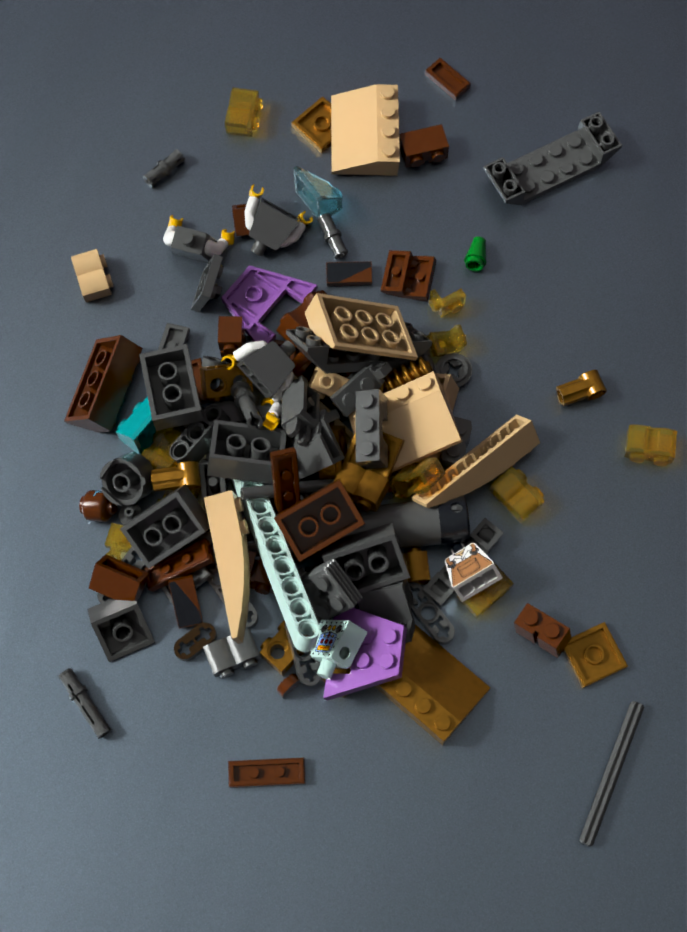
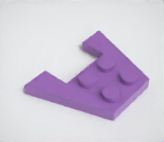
[221,265,317,343]
[324,608,407,701]

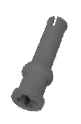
[230,380,263,429]

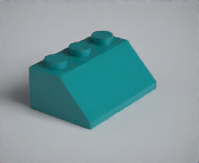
[116,396,164,455]

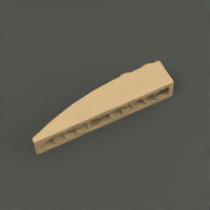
[412,415,540,508]
[204,490,250,644]

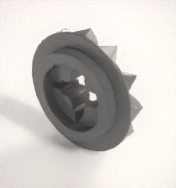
[435,353,472,387]

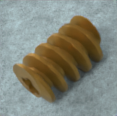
[384,356,434,391]

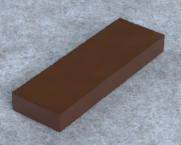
[270,447,301,515]
[144,538,214,592]
[228,758,306,788]

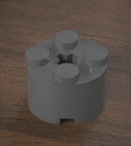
[100,452,155,506]

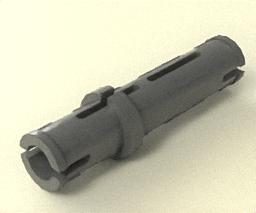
[58,668,112,739]

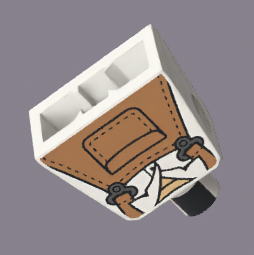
[445,543,502,602]

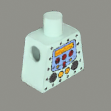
[311,620,367,680]

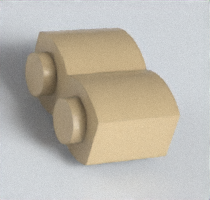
[71,249,114,302]

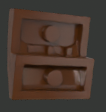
[381,250,437,301]

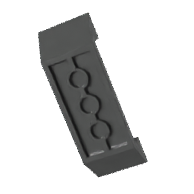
[483,112,622,205]
[286,322,433,374]

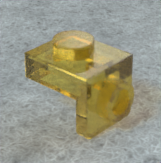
[428,289,466,318]
[426,325,467,357]

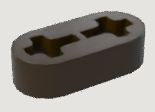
[174,622,217,662]

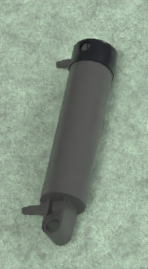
[246,495,470,560]

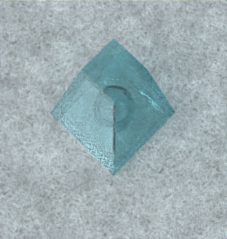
[293,166,343,219]

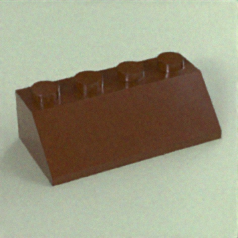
[64,335,143,432]

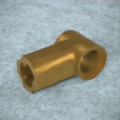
[556,370,607,407]
[151,461,201,492]

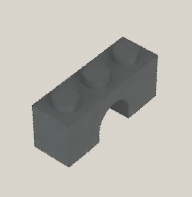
[356,389,388,470]

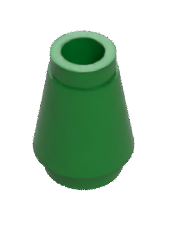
[464,237,487,272]

